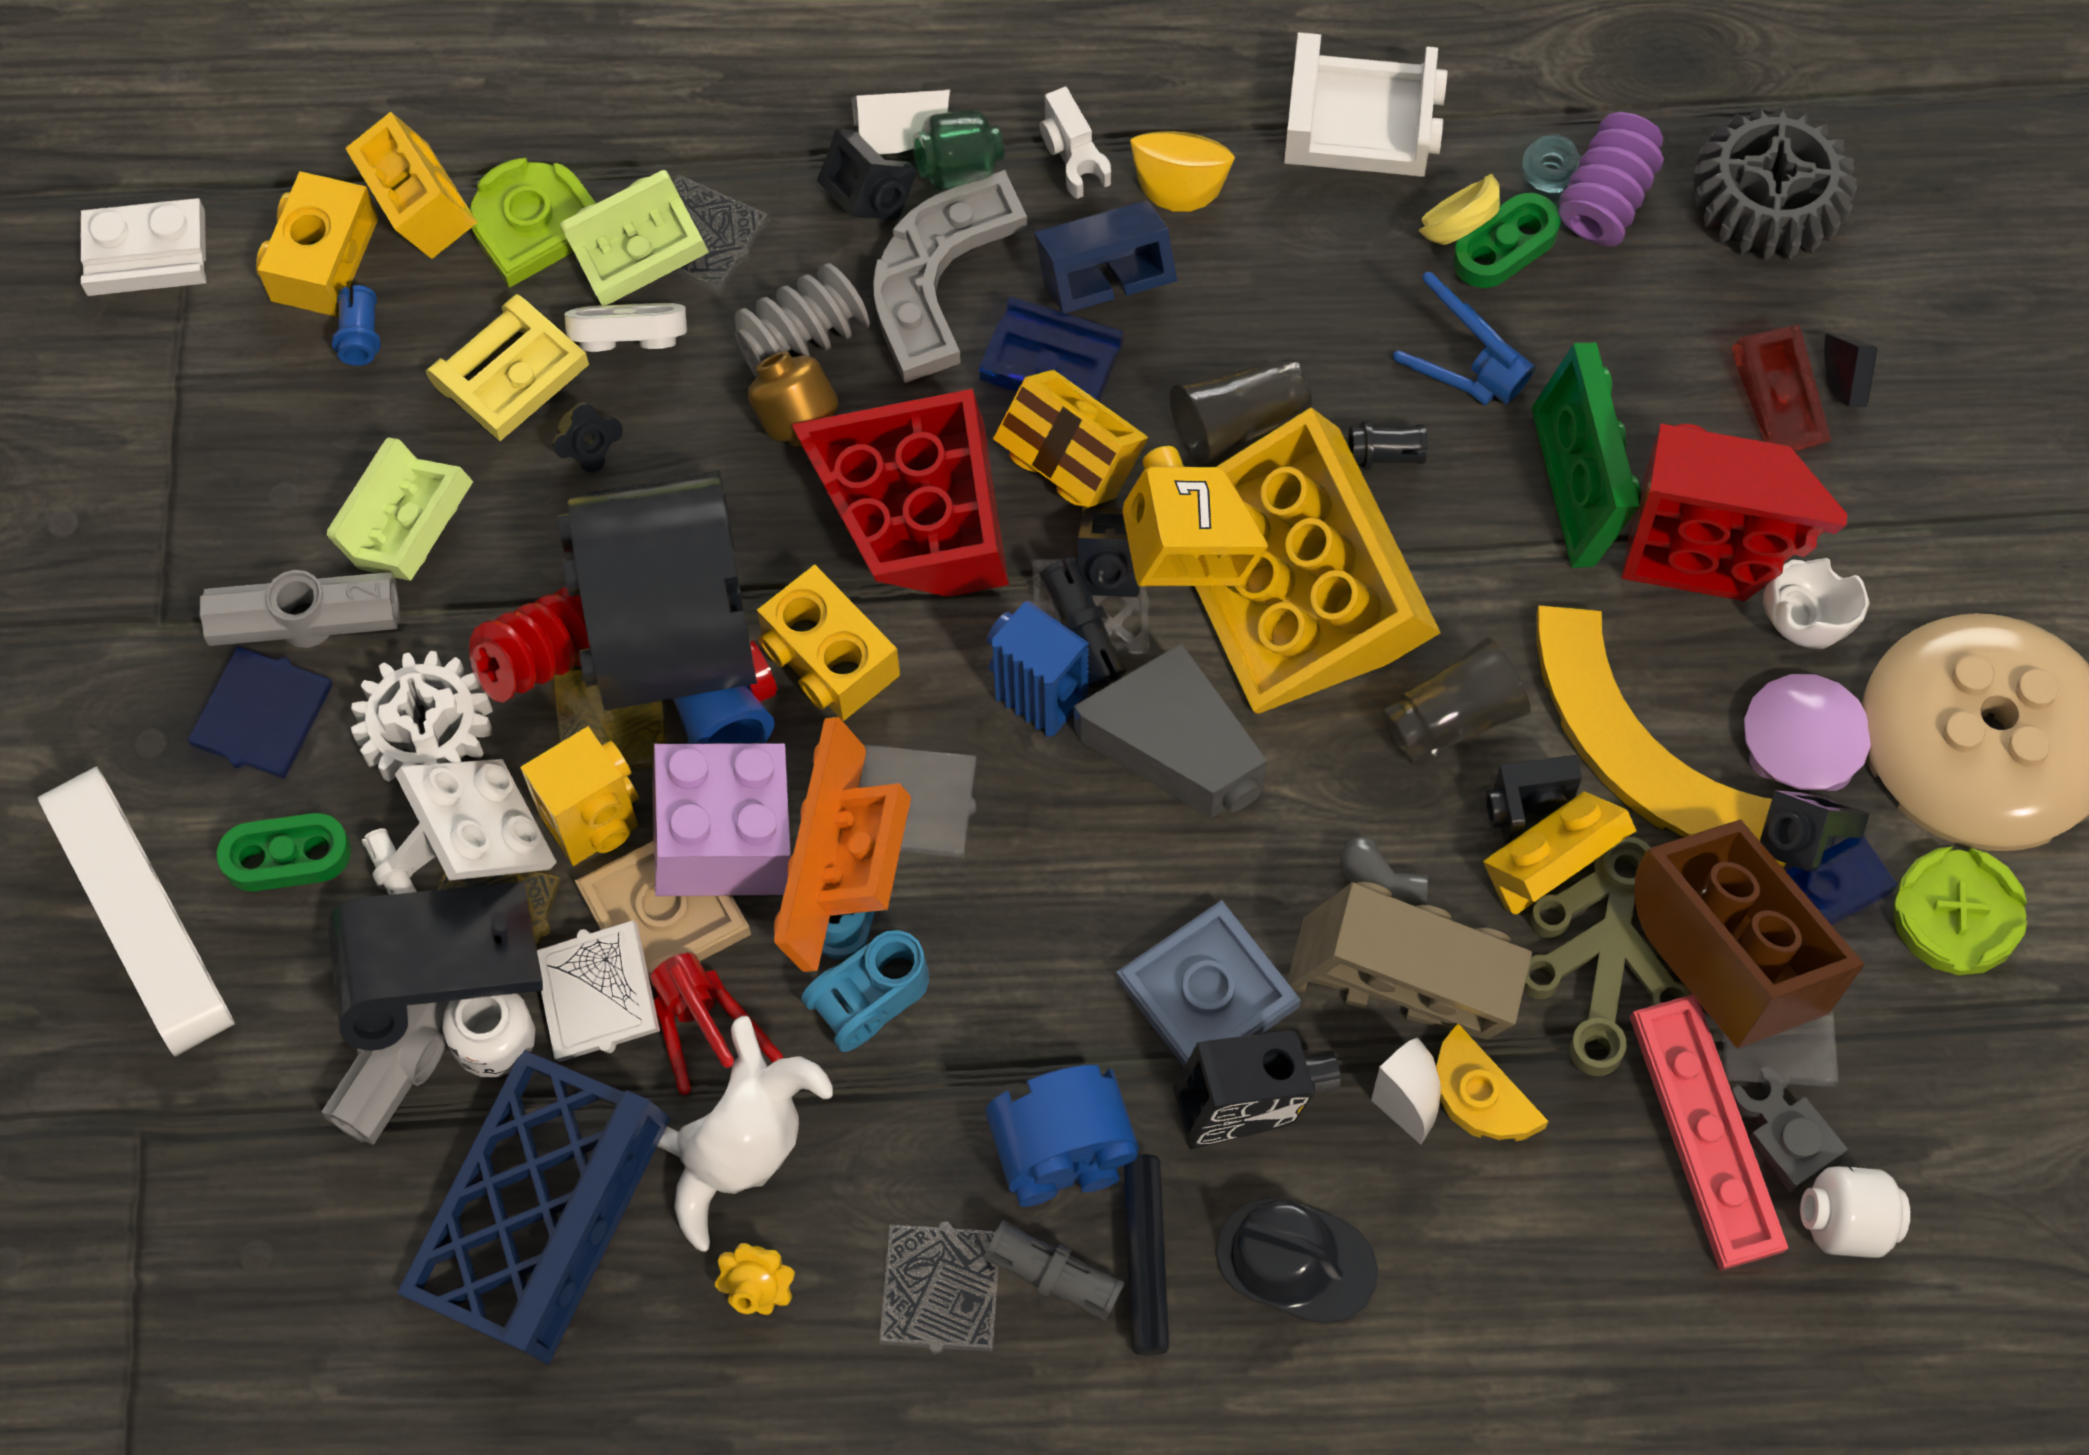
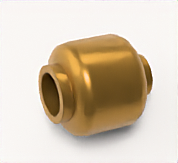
[748,351,838,447]

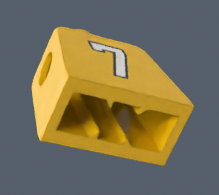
[1122,446,1268,586]

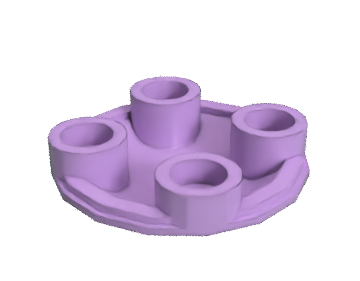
[1744,674,1871,791]

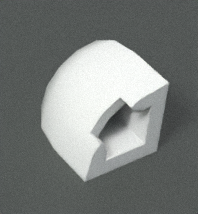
[852,90,950,154]
[1371,1037,1441,1144]

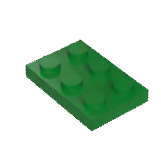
[1531,342,1641,568]

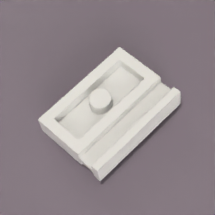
[81,198,206,296]

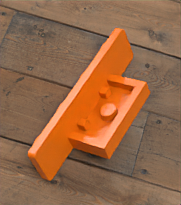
[774,717,911,972]

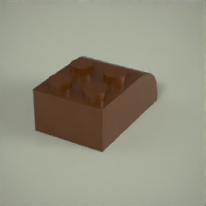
[1634,819,1865,1049]

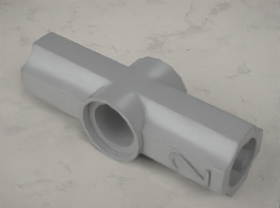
[200,570,400,648]
[321,1001,450,1145]

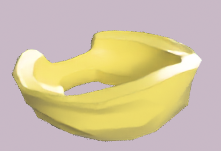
[1419,174,1500,245]

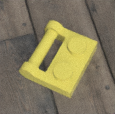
[426,294,589,441]

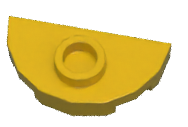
[1436,1024,1549,1141]

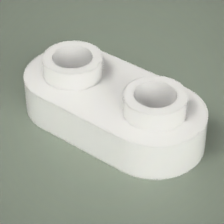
[564,303,687,352]

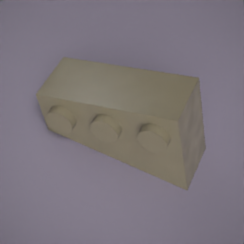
[1287,882,1532,1040]

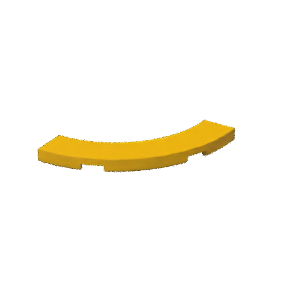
[1536,605,1786,869]

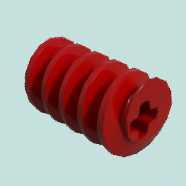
[469,586,590,703]

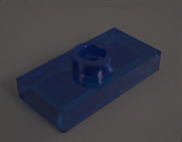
[1786,835,1897,925]

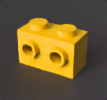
[520,726,639,866]

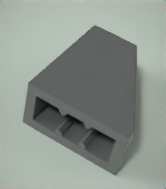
[1074,643,1267,818]

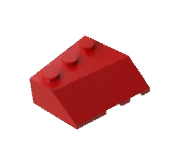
[791,389,1009,597]

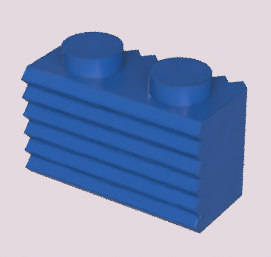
[986,601,1089,737]

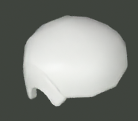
[1763,558,1870,649]

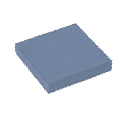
[1116,900,1301,1067]

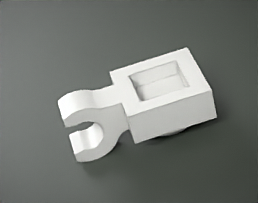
[1040,86,1111,199]

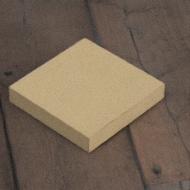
[575,841,751,986]

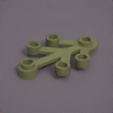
[1523,836,1692,1076]

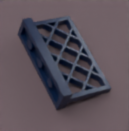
[397,1050,671,1365]

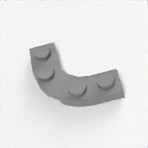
[874,170,1027,384]

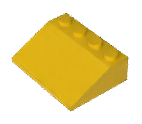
[1195,407,1441,714]

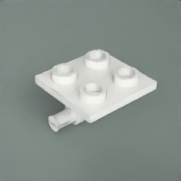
[362,759,557,895]

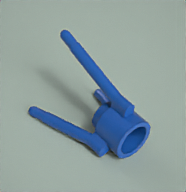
[1393,272,1536,406]

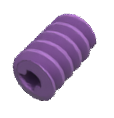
[1557,112,1664,247]

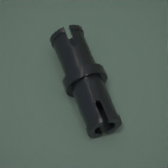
[1039,557,1127,688]

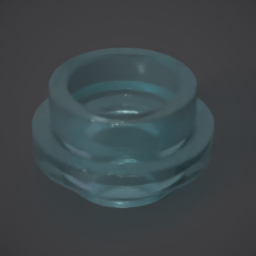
[1522,134,1581,192]

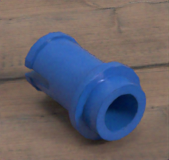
[332,285,381,366]

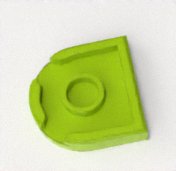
[470,158,596,288]

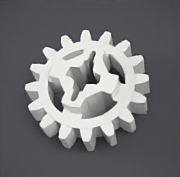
[351,651,493,782]

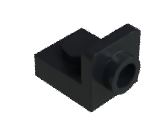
[817,129,917,220]
[1078,507,1140,597]
[1486,755,1582,846]
[1760,790,1870,872]

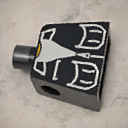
[1173,1030,1341,1149]

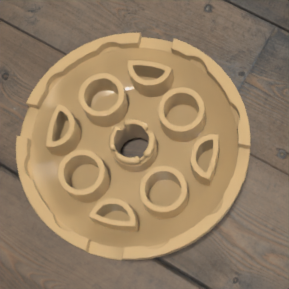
[1861,613,2089,851]

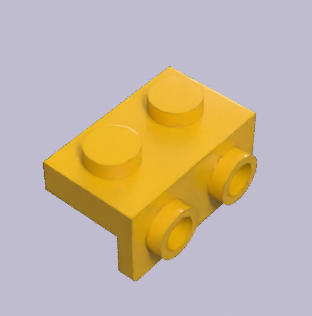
[1483,791,1636,914]

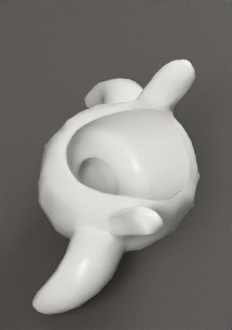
[657,1016,833,1252]

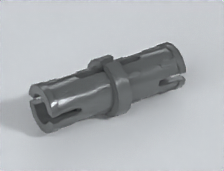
[983,1220,1125,1322]

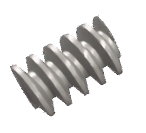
[734,263,869,378]

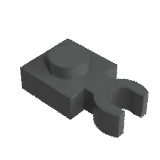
[1731,1066,1848,1193]

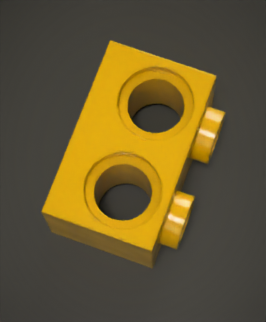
[345,112,478,259]
[757,565,900,721]

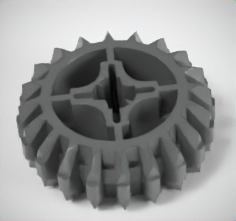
[1692,106,1857,261]

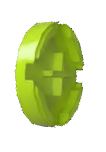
[1892,847,2027,975]

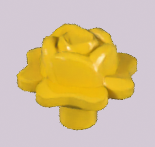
[715,1243,795,1315]

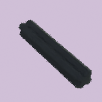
[1124,1154,1169,1356]

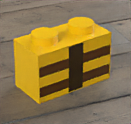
[993,370,1149,508]

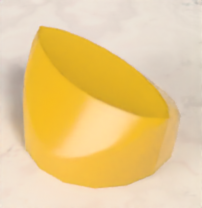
[1130,131,1235,212]

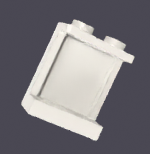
[1284,32,1447,177]

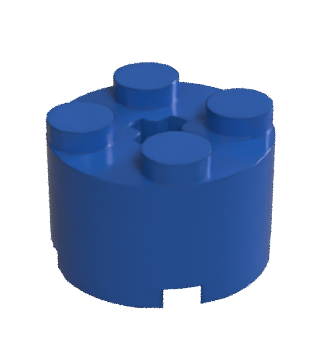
[985,1065,1139,1207]

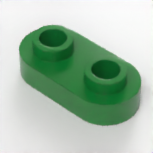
[1453,193,1560,288]
[216,813,351,892]

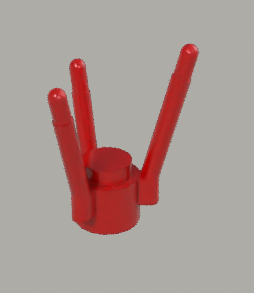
[650,952,783,1095]

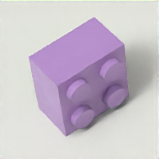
[652,744,791,896]

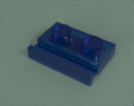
[979,297,1123,401]

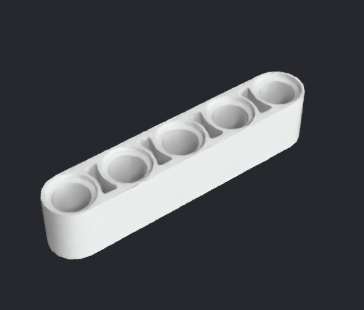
[38,766,235,1057]

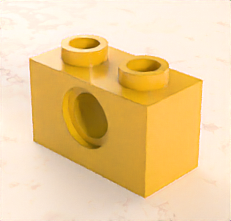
[256,171,378,317]

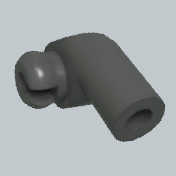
[1340,836,1428,906]

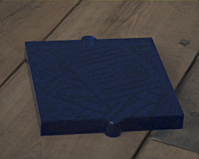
[188,647,333,779]

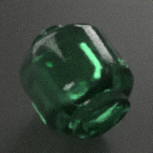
[913,108,1004,190]

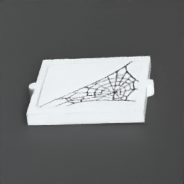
[537,920,660,1062]

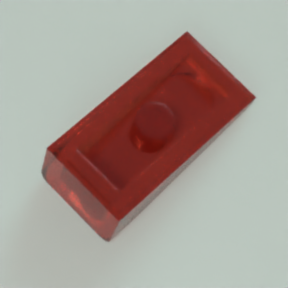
[1732,324,1831,450]

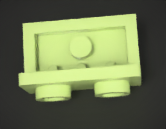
[560,170,709,306]
[327,438,473,581]

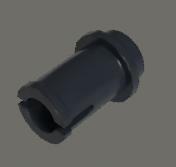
[1348,421,1428,470]

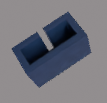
[1034,200,1177,314]

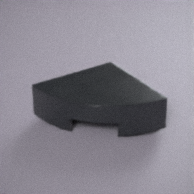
[1824,333,1878,407]

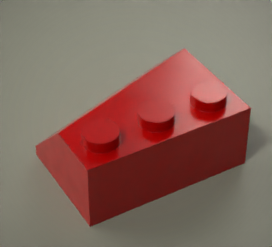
[1621,423,1848,601]

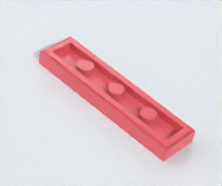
[1630,995,1789,1271]

